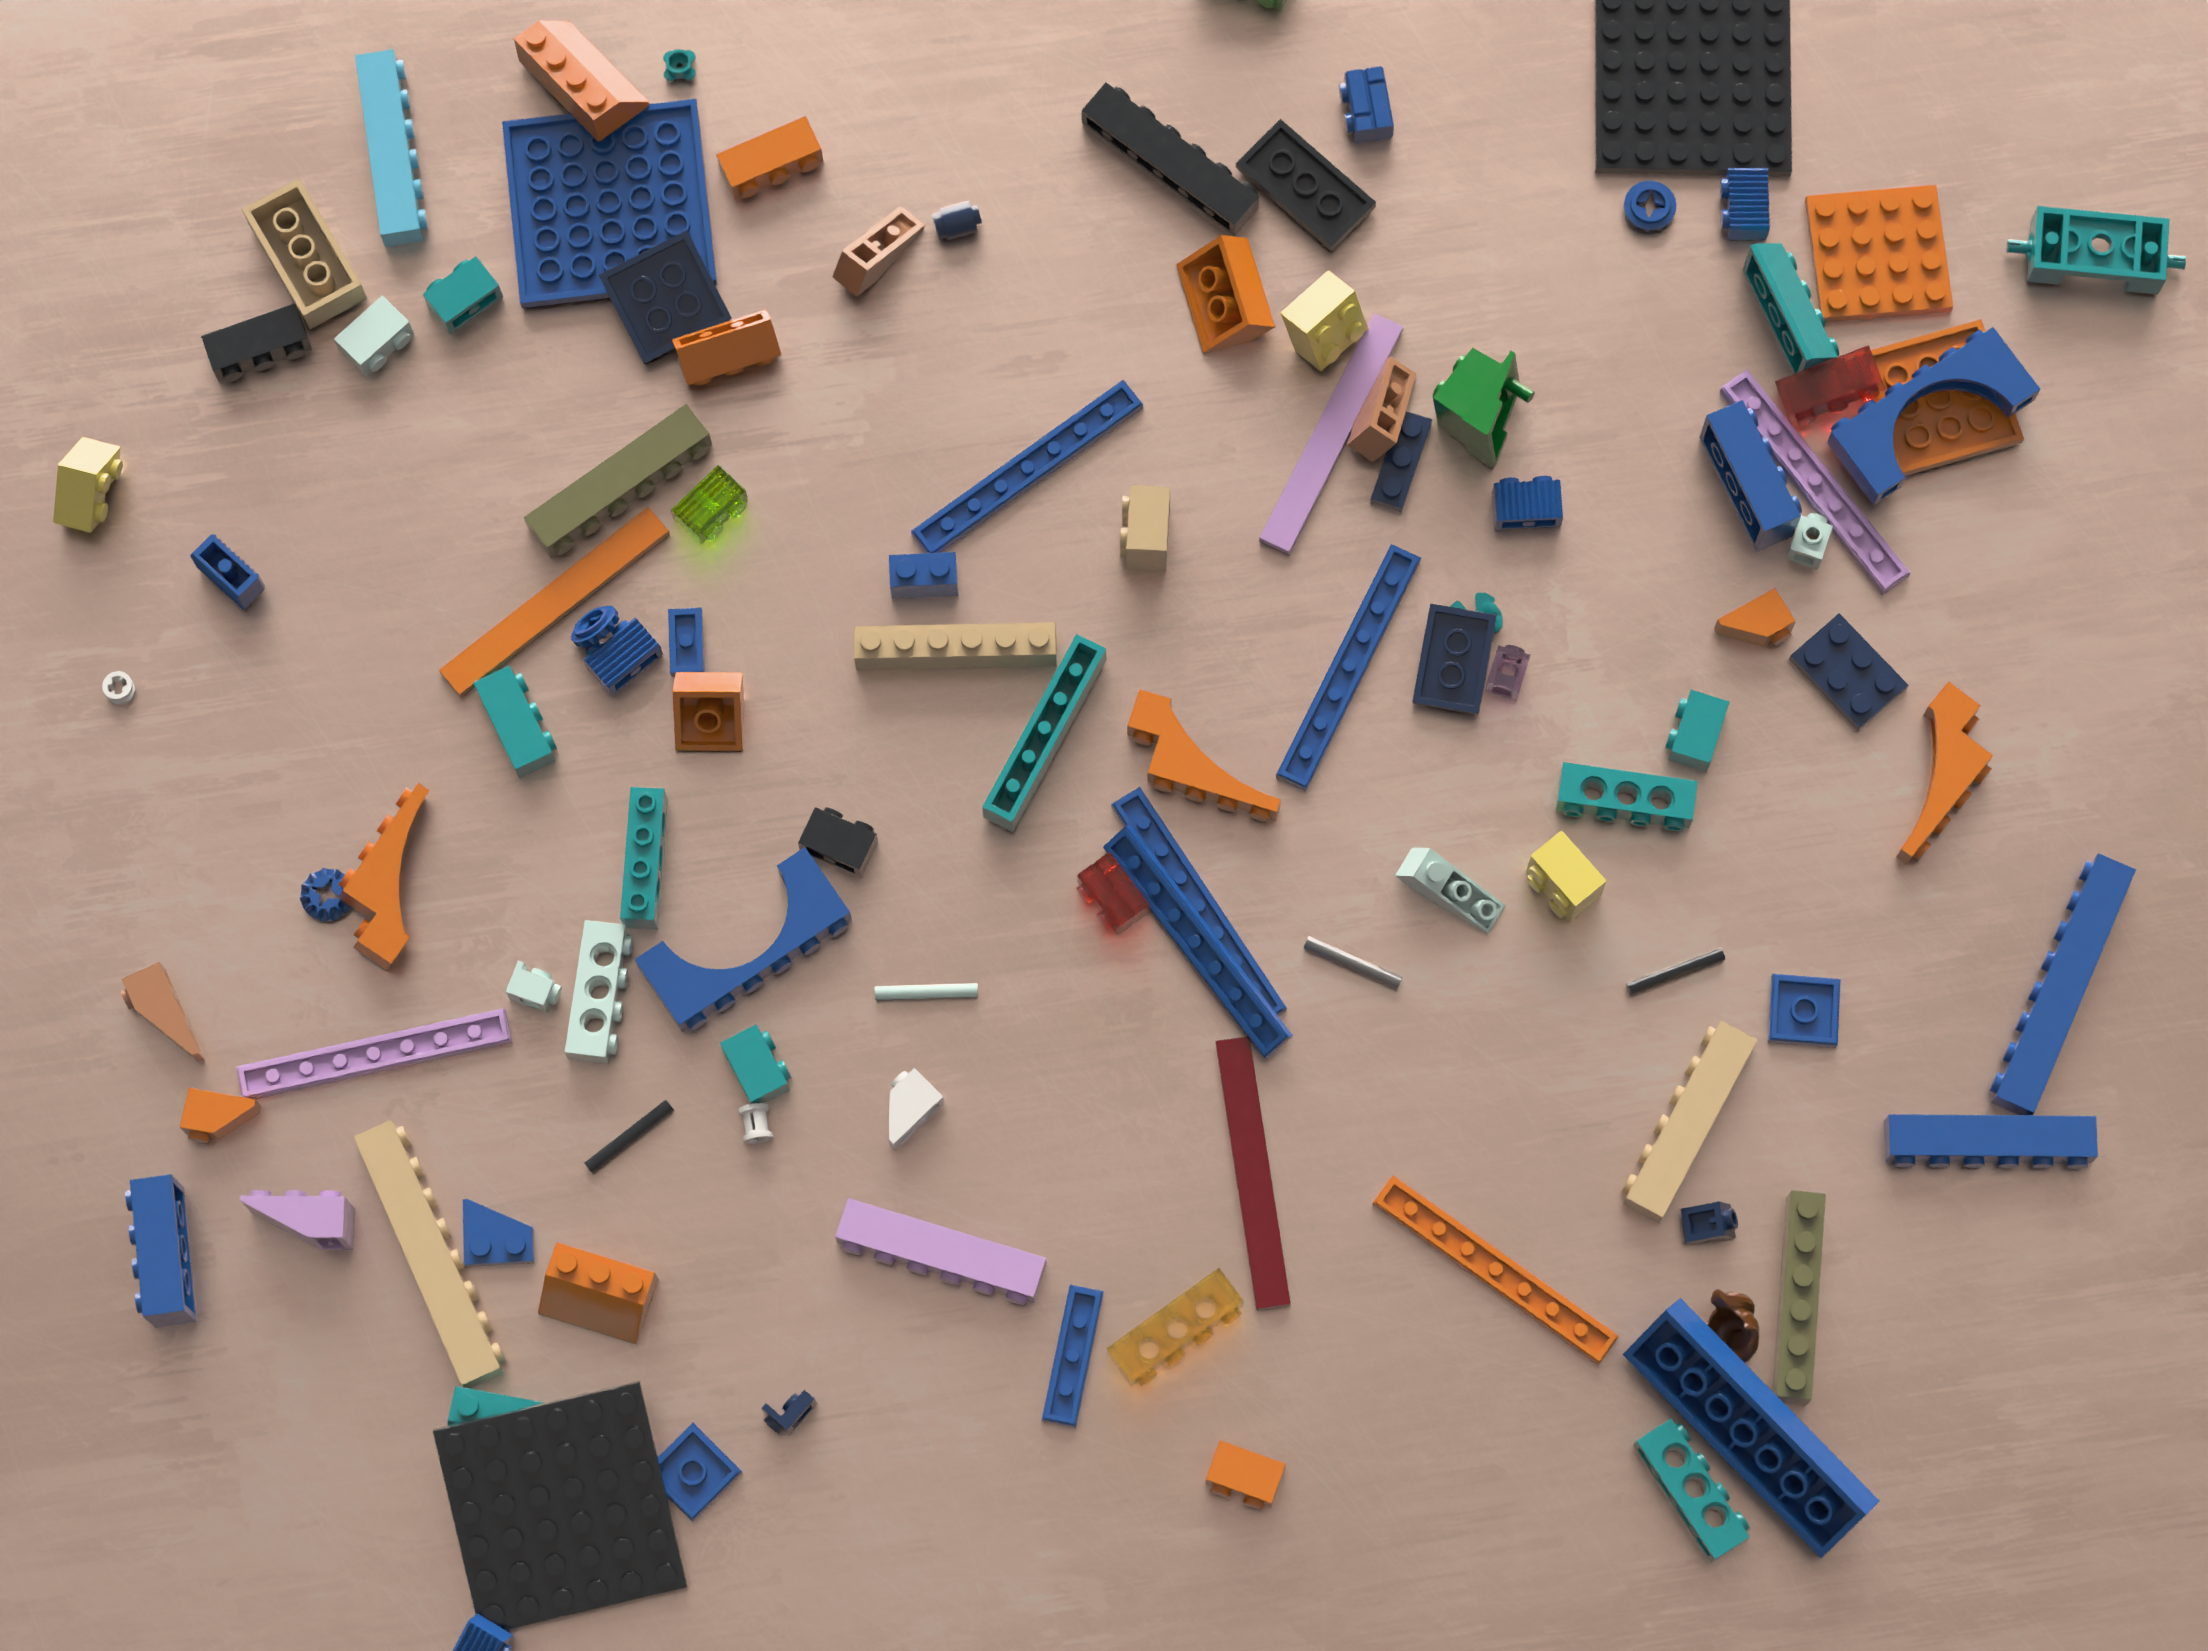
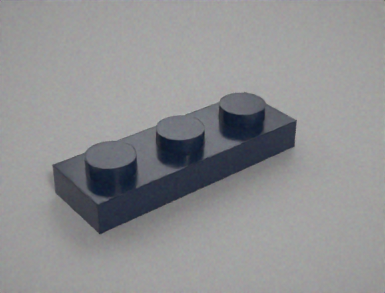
[1370,411,1432,513]

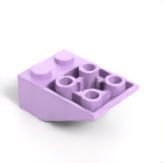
[240,1190,355,1250]

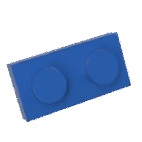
[668,607,705,677]

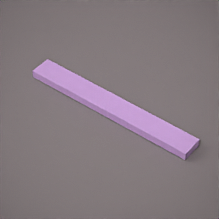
[1259,313,1403,555]
[1720,370,1910,595]
[236,1008,512,1099]

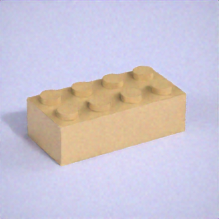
[242,178,367,330]

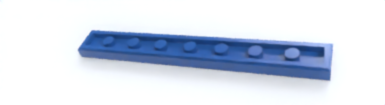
[911,380,1143,553]
[1276,544,1421,792]
[1111,787,1287,1016]
[1103,825,1293,1058]

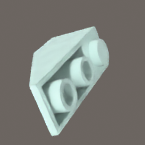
[1395,848,1505,933]

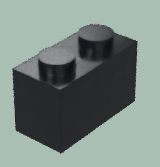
[798,807,878,878]

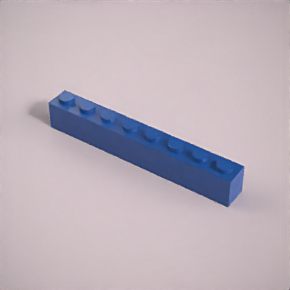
[1989,853,2136,1115]

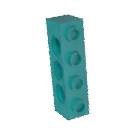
[1555,762,1698,831]
[620,787,668,930]
[1633,1418,1750,1563]

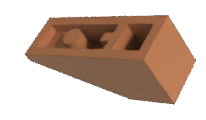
[832,206,925,296]
[1347,356,1416,462]
[121,962,205,1063]

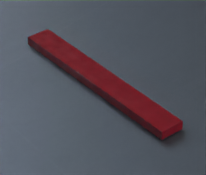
[1215,1036,1291,1311]

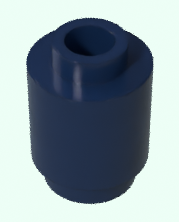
[932,200,982,240]

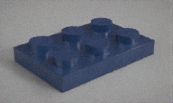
[1412,603,1497,715]
[1789,613,1908,731]

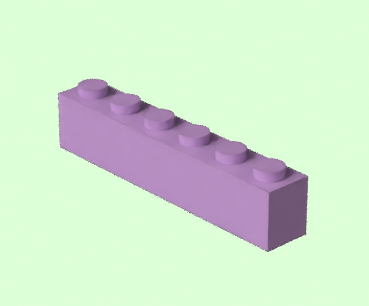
[835,1198,1047,1305]

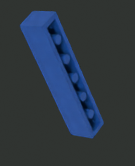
[1884,1114,2098,1169]

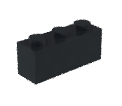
[201,303,312,382]

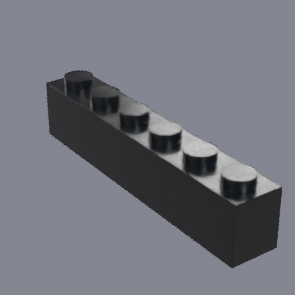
[1081,82,1259,236]

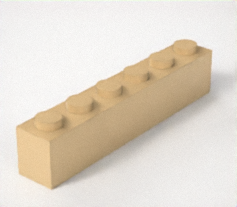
[854,622,1057,670]
[1622,1020,1758,1224]

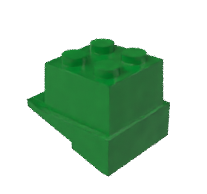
[1433,347,1535,469]

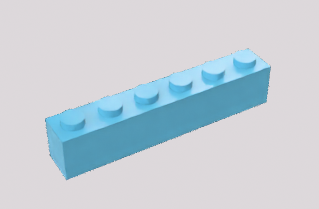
[355,49,428,247]

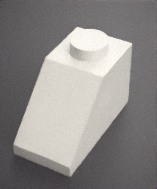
[889,1068,944,1150]

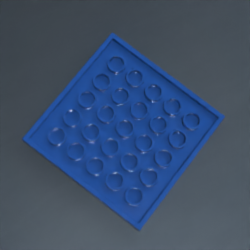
[502,99,717,308]

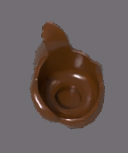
[1706,1289,1759,1363]

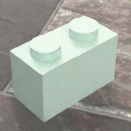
[334,295,414,377]

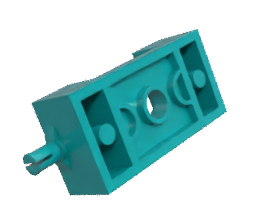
[2006,206,2186,294]

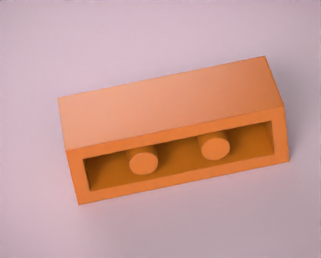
[716,116,824,200]
[672,310,782,386]

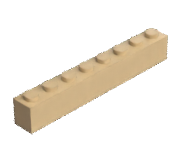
[354,1120,506,1389]

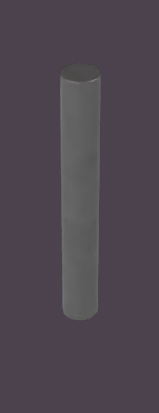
[1304,936,1402,989]

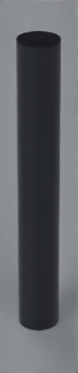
[1626,947,1725,996]
[584,1099,674,1173]

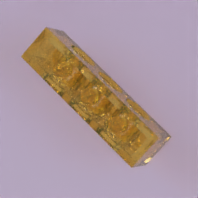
[1107,1268,1244,1387]

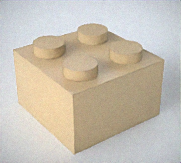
[1120,485,1170,572]

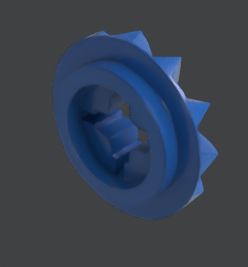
[1624,181,1676,232]
[571,606,620,648]
[300,868,351,922]

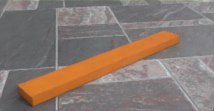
[439,507,670,698]
[1372,1175,1619,1366]

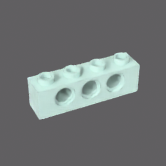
[565,920,633,1064]

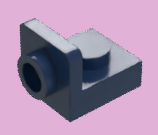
[1681,1201,1738,1244]
[761,1390,817,1435]

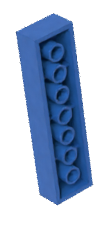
[1622,1298,1880,1558]

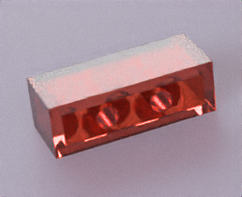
[1775,345,1885,426]

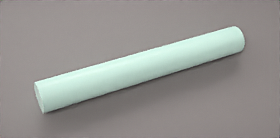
[875,983,978,1000]

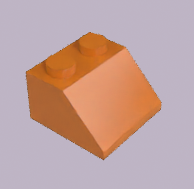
[672,672,744,751]

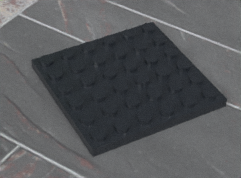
[1595,0,1792,177]
[433,1381,687,1630]

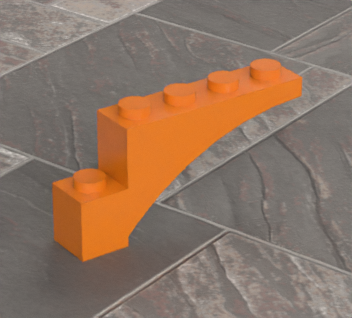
[1896,681,1993,865]
[1127,689,1281,822]
[338,783,429,970]

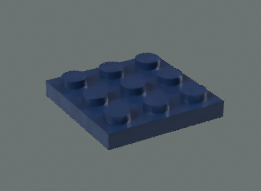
[599,230,732,364]

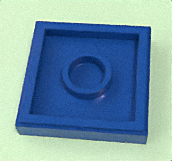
[1768,974,1841,1048]
[658,1423,743,1522]

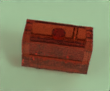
[1076,852,1150,935]

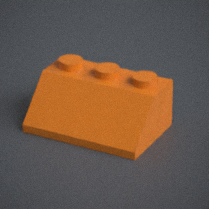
[1176,235,1275,353]
[538,1242,659,1345]

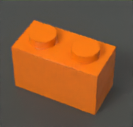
[1205,1440,1286,1510]

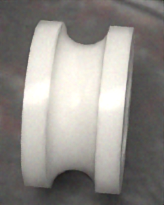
[102,671,135,705]

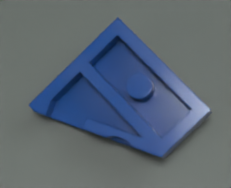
[463,1199,535,1267]

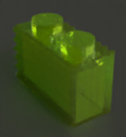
[671,465,748,545]

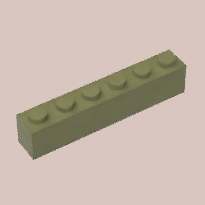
[524,404,712,558]
[1772,1190,1826,1406]

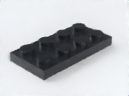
[1236,119,1376,251]

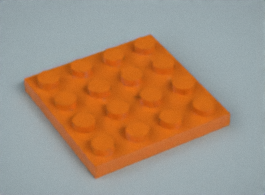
[1805,185,1953,322]
[1854,319,2024,476]

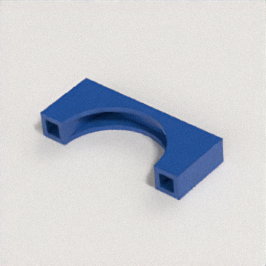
[1827,327,2040,505]
[634,847,852,1033]

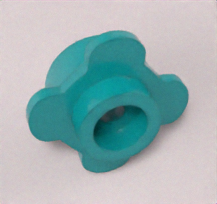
[663,49,696,82]

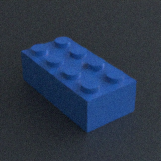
[1699,400,1802,552]
[125,1174,197,1328]

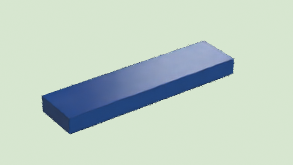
[1042,1285,1104,1428]

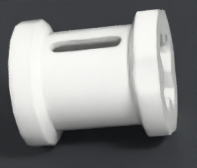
[738,1103,773,1144]

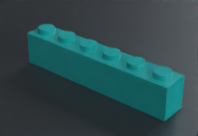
[982,634,1107,832]

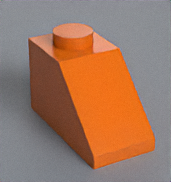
[1714,588,1796,647]
[180,1088,262,1143]

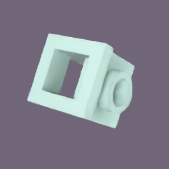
[1786,513,1833,570]
[505,961,562,1013]

